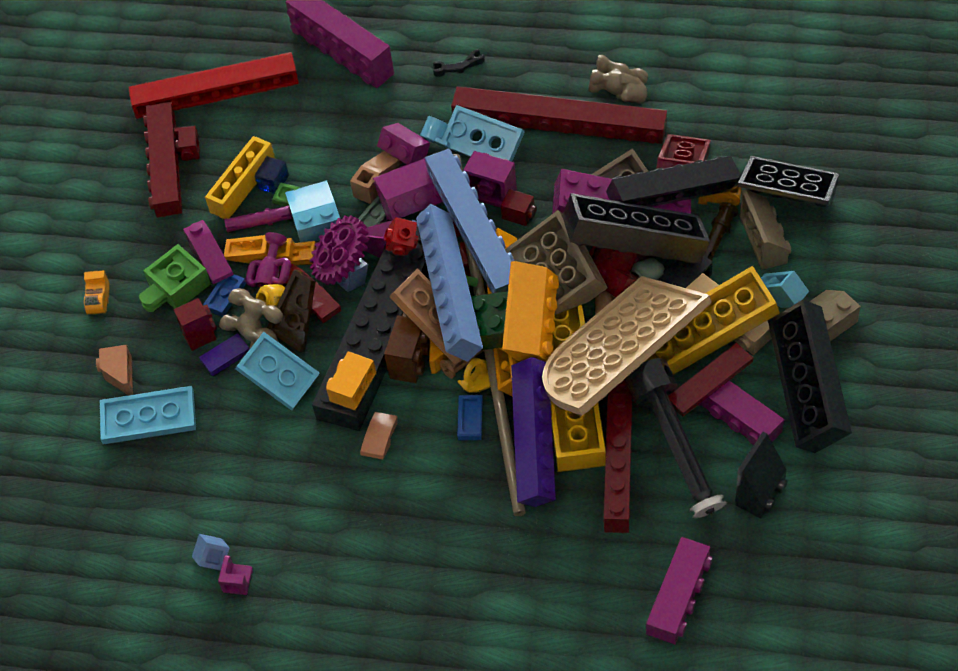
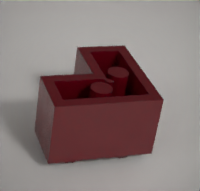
[595,248,639,297]

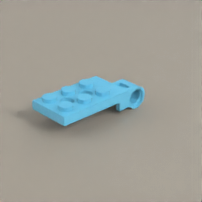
[420,105,525,162]

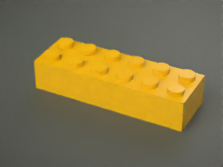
[644,266,780,375]

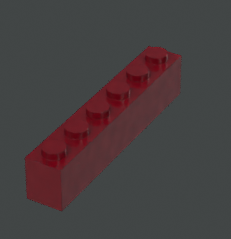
[143,102,183,218]

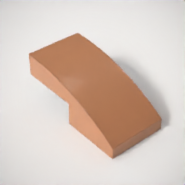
[360,412,398,459]

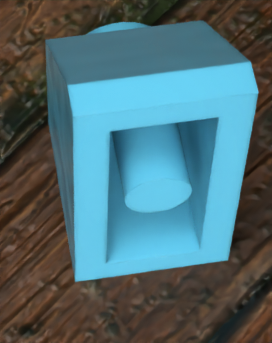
[761,271,809,308]

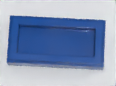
[457,395,483,440]

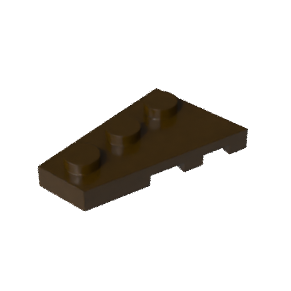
[267,270,316,352]

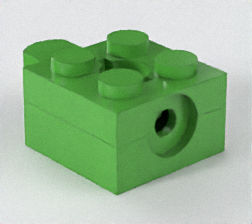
[139,244,211,312]

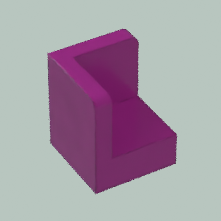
[218,556,253,595]

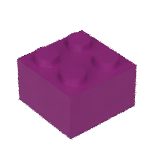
[463,151,517,208]

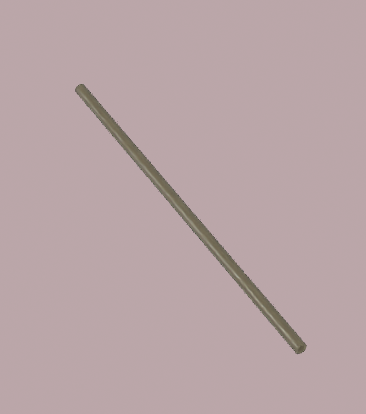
[453,154,526,516]

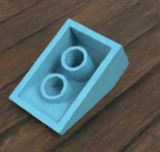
[285,181,340,242]

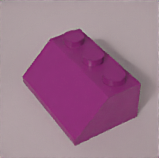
[373,158,443,220]

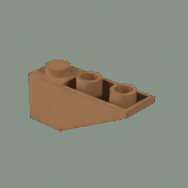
[350,151,402,204]

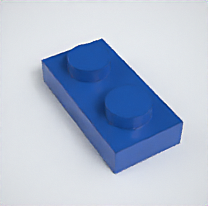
[203,274,246,317]

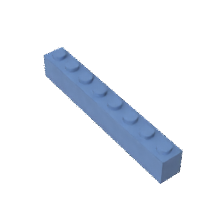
[425,148,514,293]
[416,204,483,362]

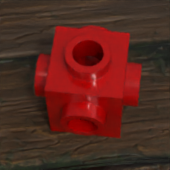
[384,217,418,256]

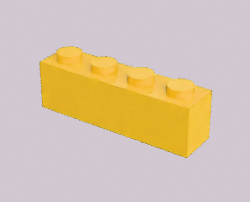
[205,136,275,219]

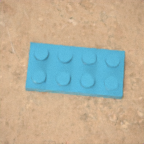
[100,386,196,444]

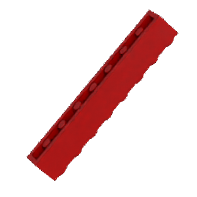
[129,52,299,119]

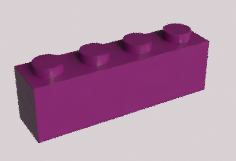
[699,381,784,445]
[646,537,713,644]

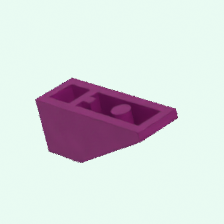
[183,220,234,284]

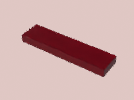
[668,343,753,417]

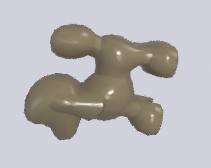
[588,55,648,104]
[219,288,283,350]

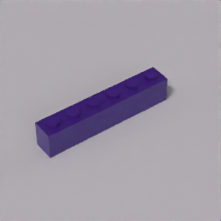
[511,357,556,507]

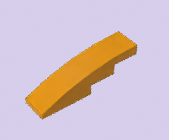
[224,235,317,265]

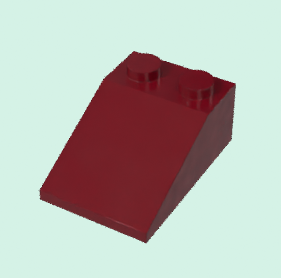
[657,134,711,169]

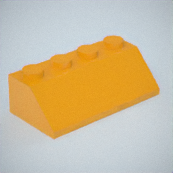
[502,261,559,362]

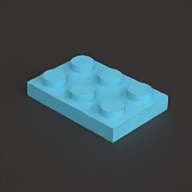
[235,332,320,411]

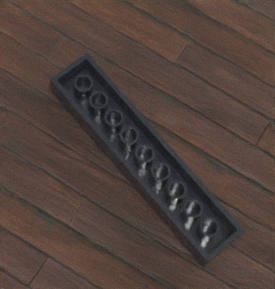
[312,227,429,431]

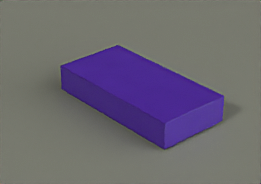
[199,333,249,376]

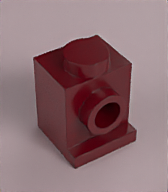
[174,126,200,161]

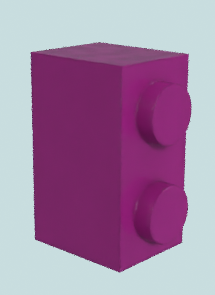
[377,123,430,165]

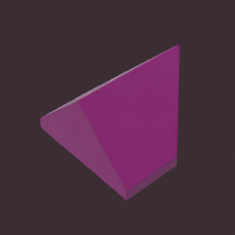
[364,220,393,258]

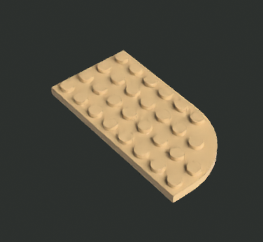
[542,276,712,416]

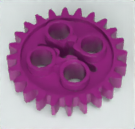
[310,215,369,285]

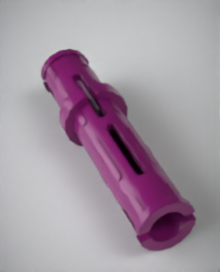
[224,205,292,233]

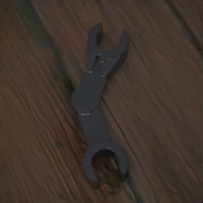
[433,49,485,77]

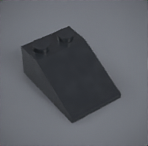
[735,431,788,519]

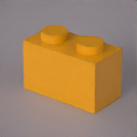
[326,351,376,410]

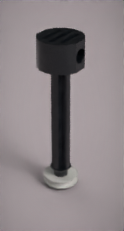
[624,358,727,518]

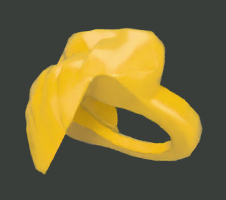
[457,358,490,393]

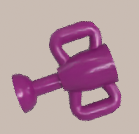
[245,232,291,288]

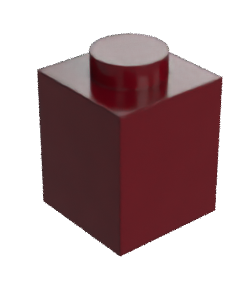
[500,189,537,226]

